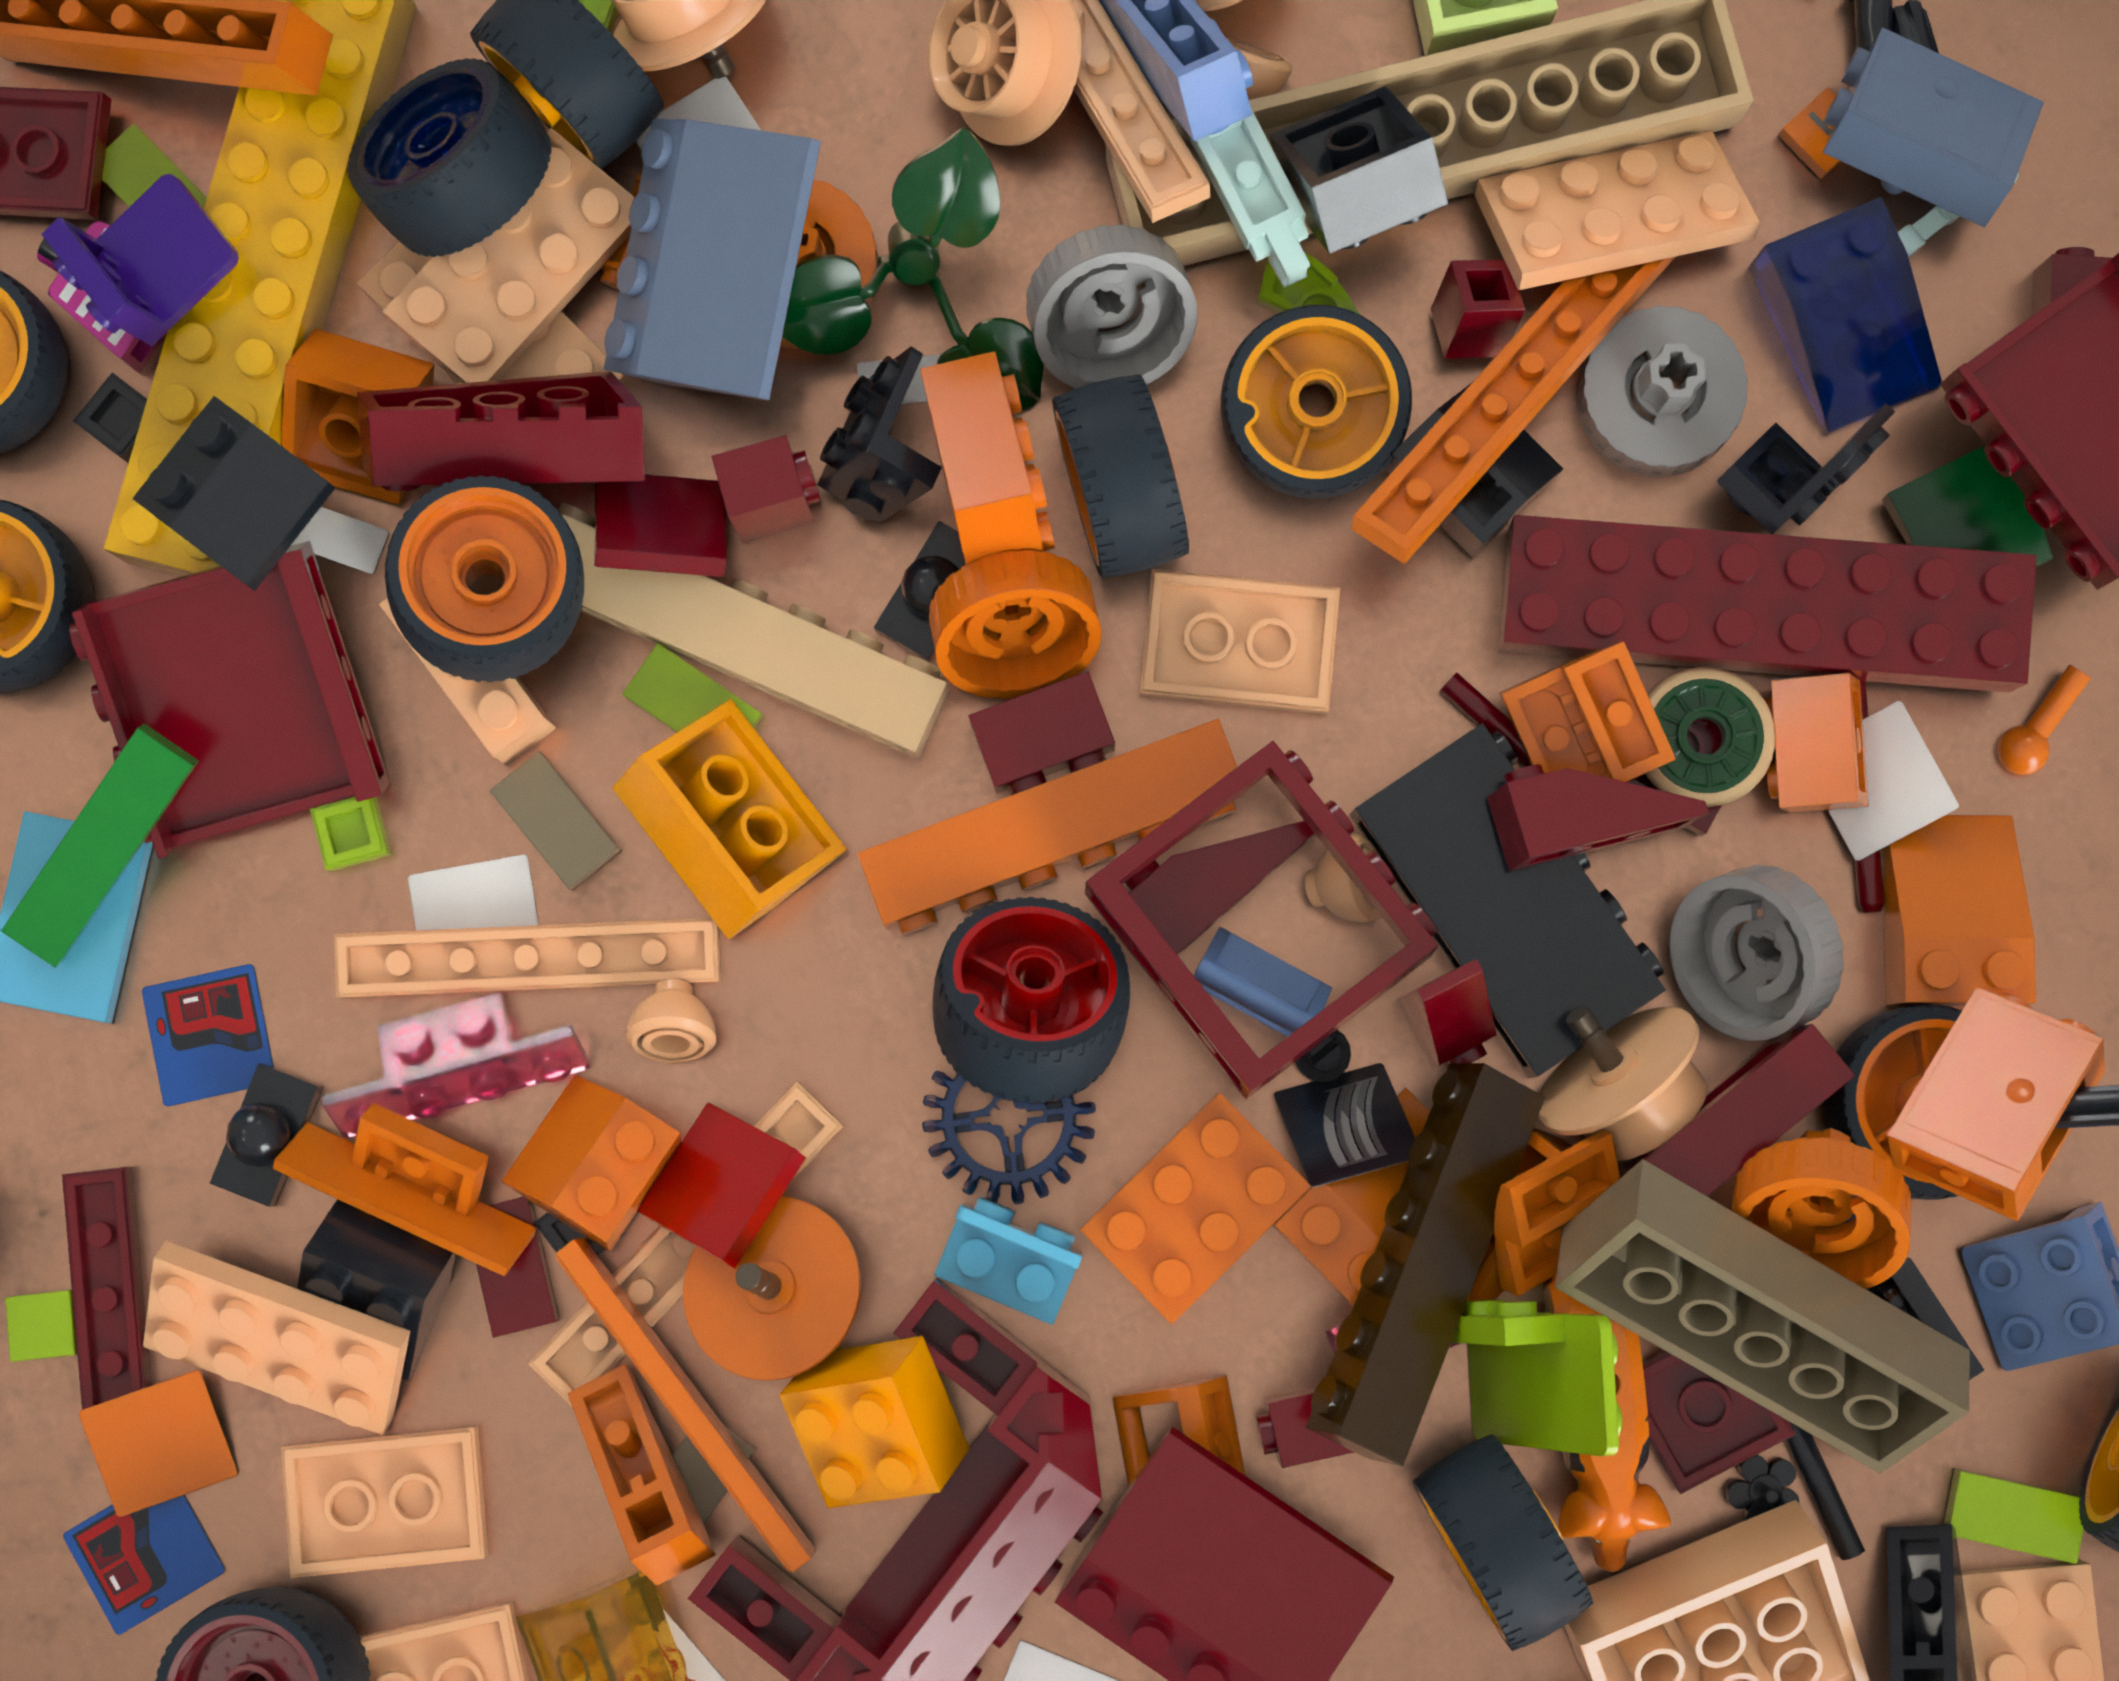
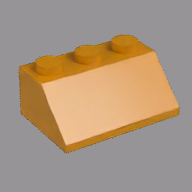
[612,699,847,940]

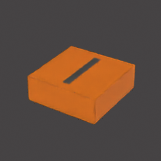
[1778,87,1840,179]

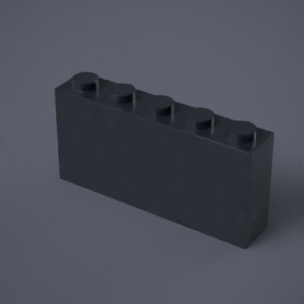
[1350,723,1666,1078]

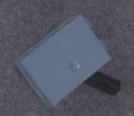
[1823,0,2044,228]

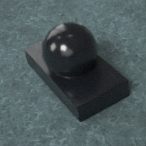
[874,521,965,662]
[209,1063,323,1207]

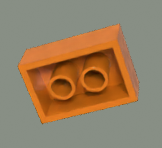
[920,351,1055,565]
[1080,1092,1311,1325]

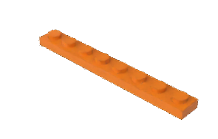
[1351,257,1675,564]

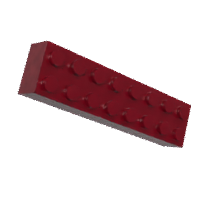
[1498,515,2037,693]

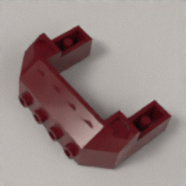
[687,1277,1104,1681]

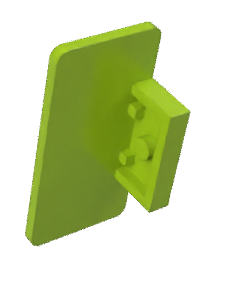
[1451,1300,1622,1456]

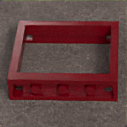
[1085,740,1439,1100]

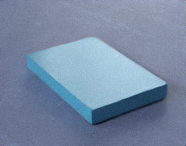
[0,811,153,1024]

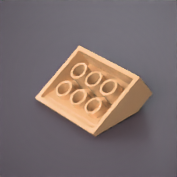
[1565,1500,1870,1681]

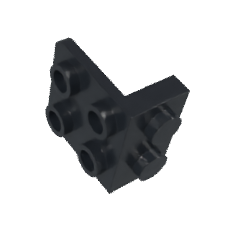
[817,346,942,523]
[1717,403,1895,534]

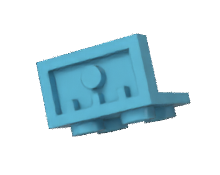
[934,1197,1083,1325]

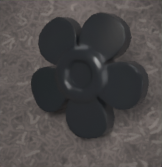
[1726,1454,1799,1520]

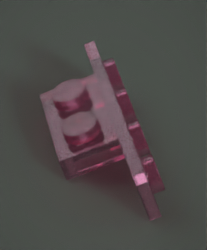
[322,991,589,1138]

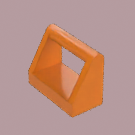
[1112,1375,1246,1487]

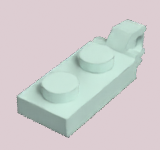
[1190,107,1310,288]

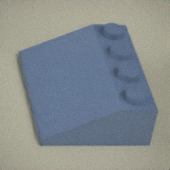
[603,119,821,400]

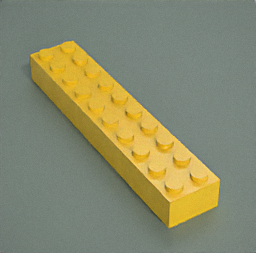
[103,0,417,577]

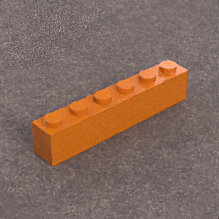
[0,0,333,96]
[857,718,1246,935]

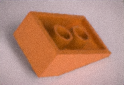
[1882,815,2036,1006]
[1272,1088,1430,1307]

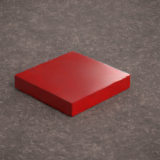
[637,1102,806,1269]

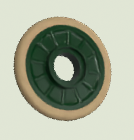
[1645,667,1775,807]

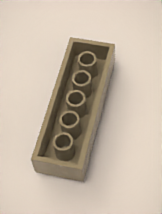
[1555,1159,1970,1474]

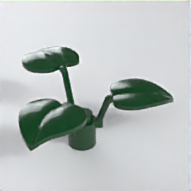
[782,127,1044,410]

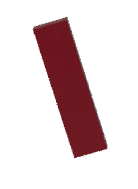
[62,1167,152,1433]

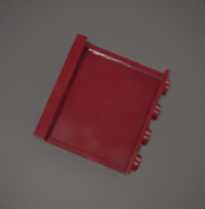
[1940,253,2119,590]
[69,541,390,858]

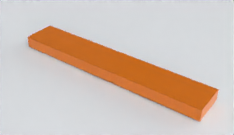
[555,1237,816,1573]

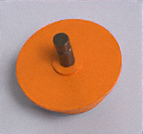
[683,1197,861,1381]

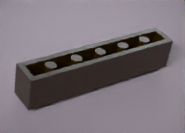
[1305,1063,1545,1467]

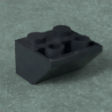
[1384,382,1564,558]
[297,1199,456,1381]

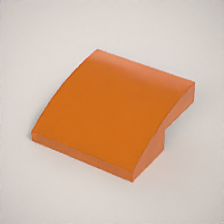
[1499,641,1676,782]
[1494,1130,1620,1297]

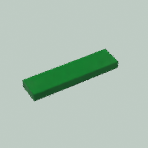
[1,723,199,968]

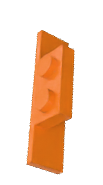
[273,1103,536,1277]

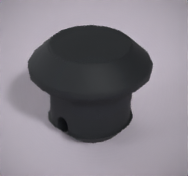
[1295,1029,1351,1082]

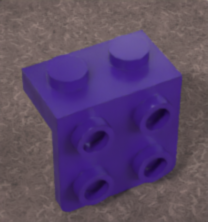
[41,174,239,346]

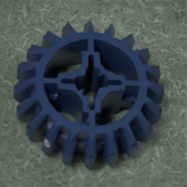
[922,1071,1096,1205]

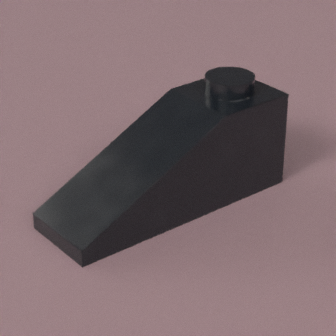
[1887,1524,1977,1681]

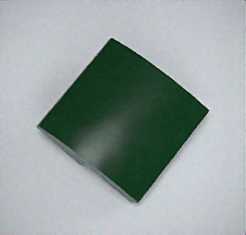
[1882,445,2053,567]

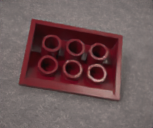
[1054,1426,1394,1681]

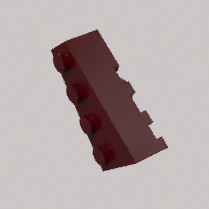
[357,371,645,492]

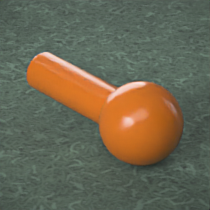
[1997,664,2091,775]

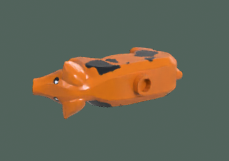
[1543,1275,1671,1572]

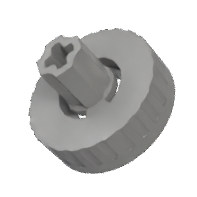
[1026,225,1198,388]
[1576,306,1748,478]
[1670,865,1844,1041]

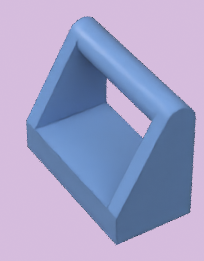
[1193,927,1333,1037]

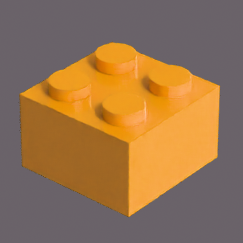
[779,1336,970,1508]

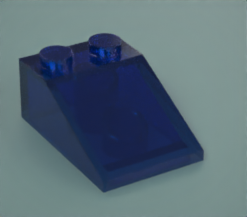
[1749,197,1942,435]

